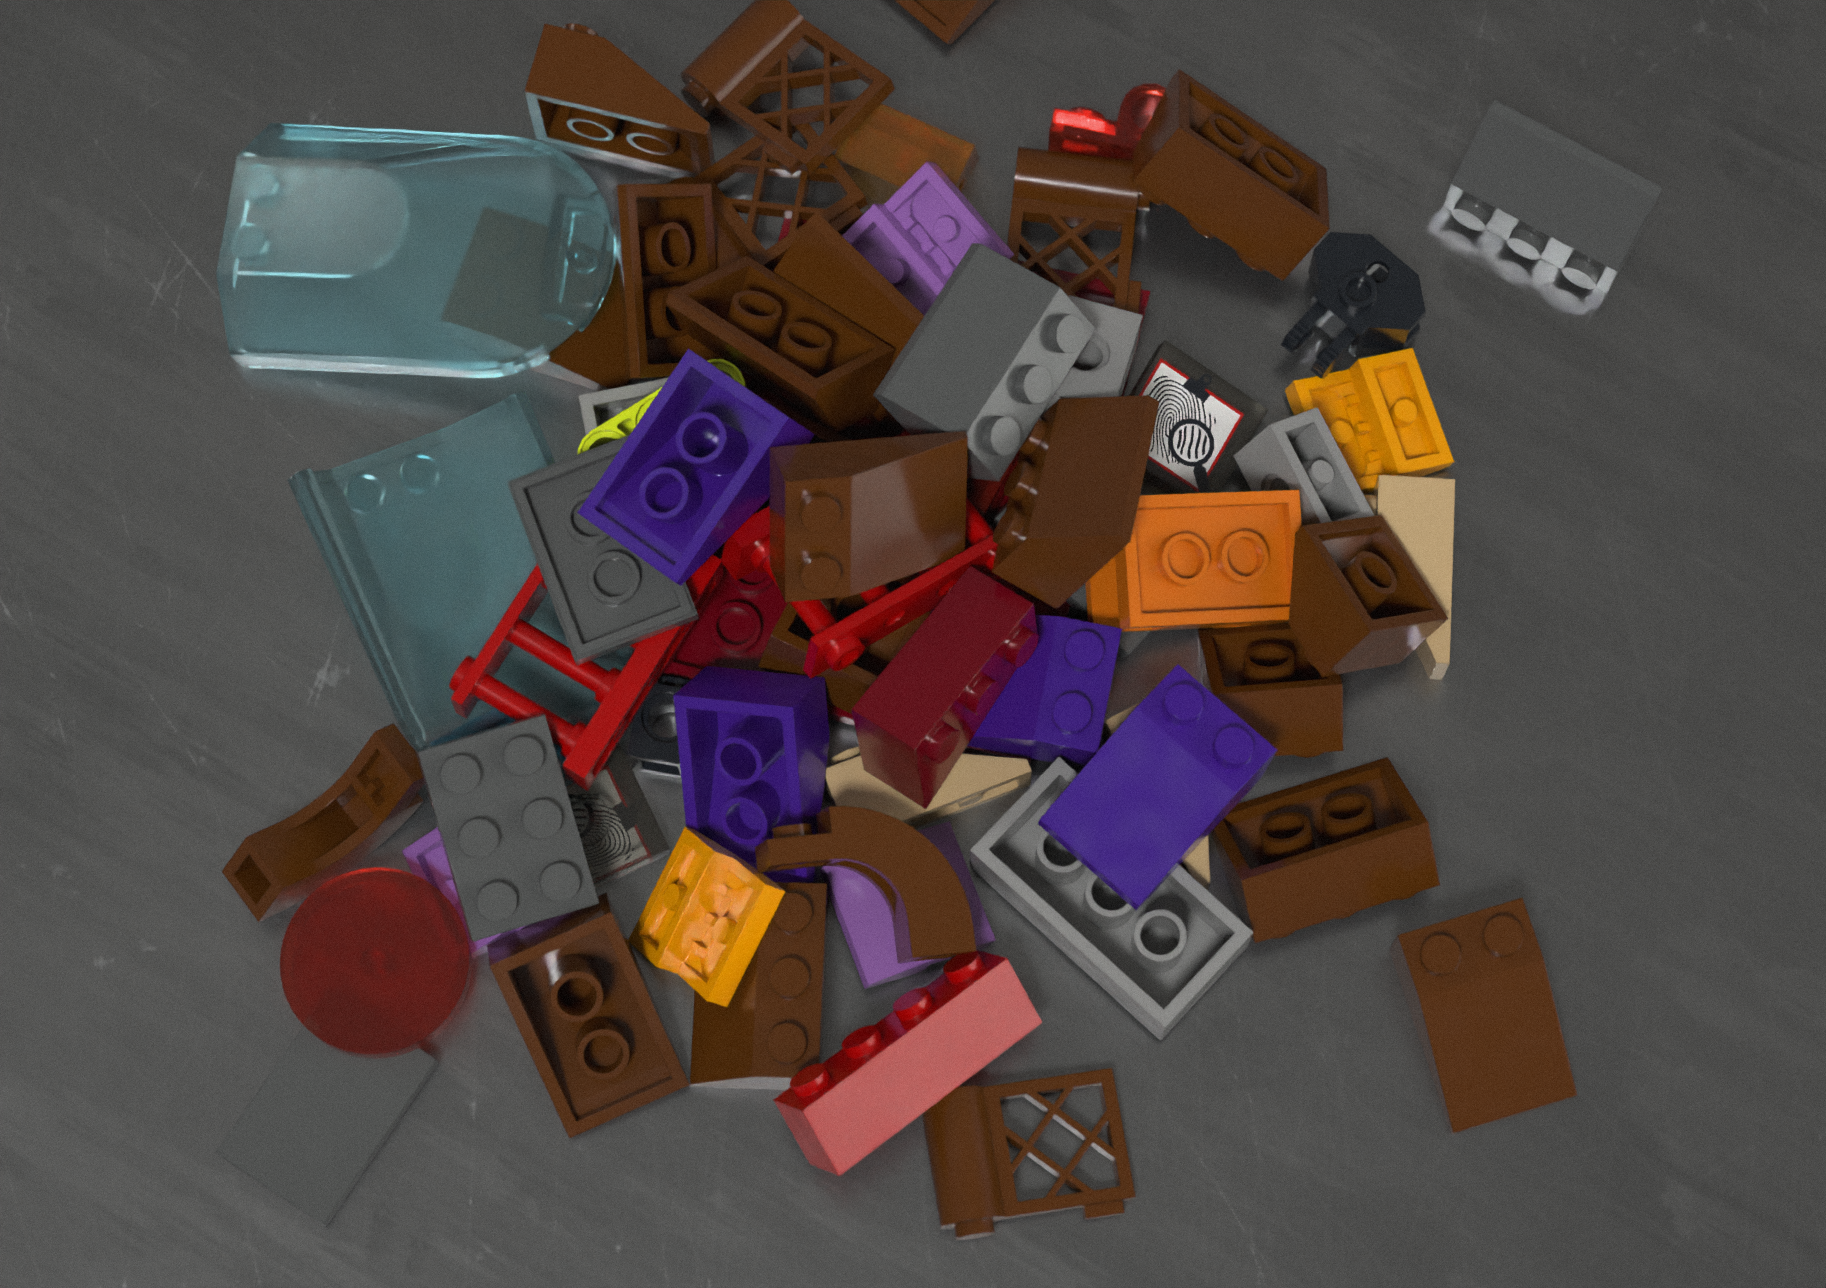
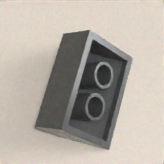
[1443,99,1663,293]
[873,243,1096,481]

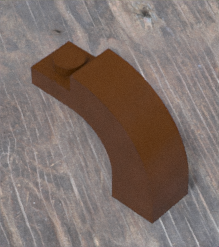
[221,723,425,922]
[755,806,976,964]

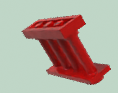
[721,431,1002,679]
[449,554,723,791]

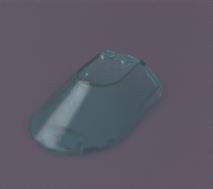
[216,123,616,378]
[287,391,633,787]

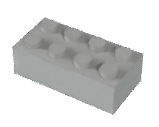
[969,757,1254,1041]

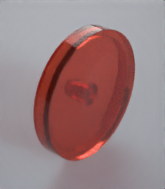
[280,867,472,1059]

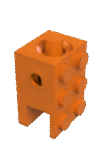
[1085,490,1302,632]

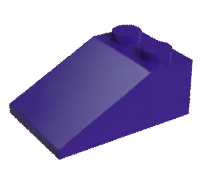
[577,349,815,586]
[930,609,1122,769]
[1038,664,1277,911]
[673,666,830,883]

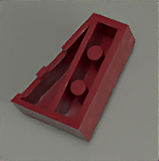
[851,566,1039,809]

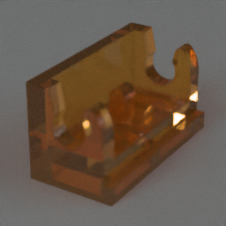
[834,103,979,193]

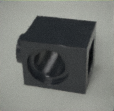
[627,676,689,778]

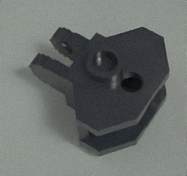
[1280,232,1426,379]

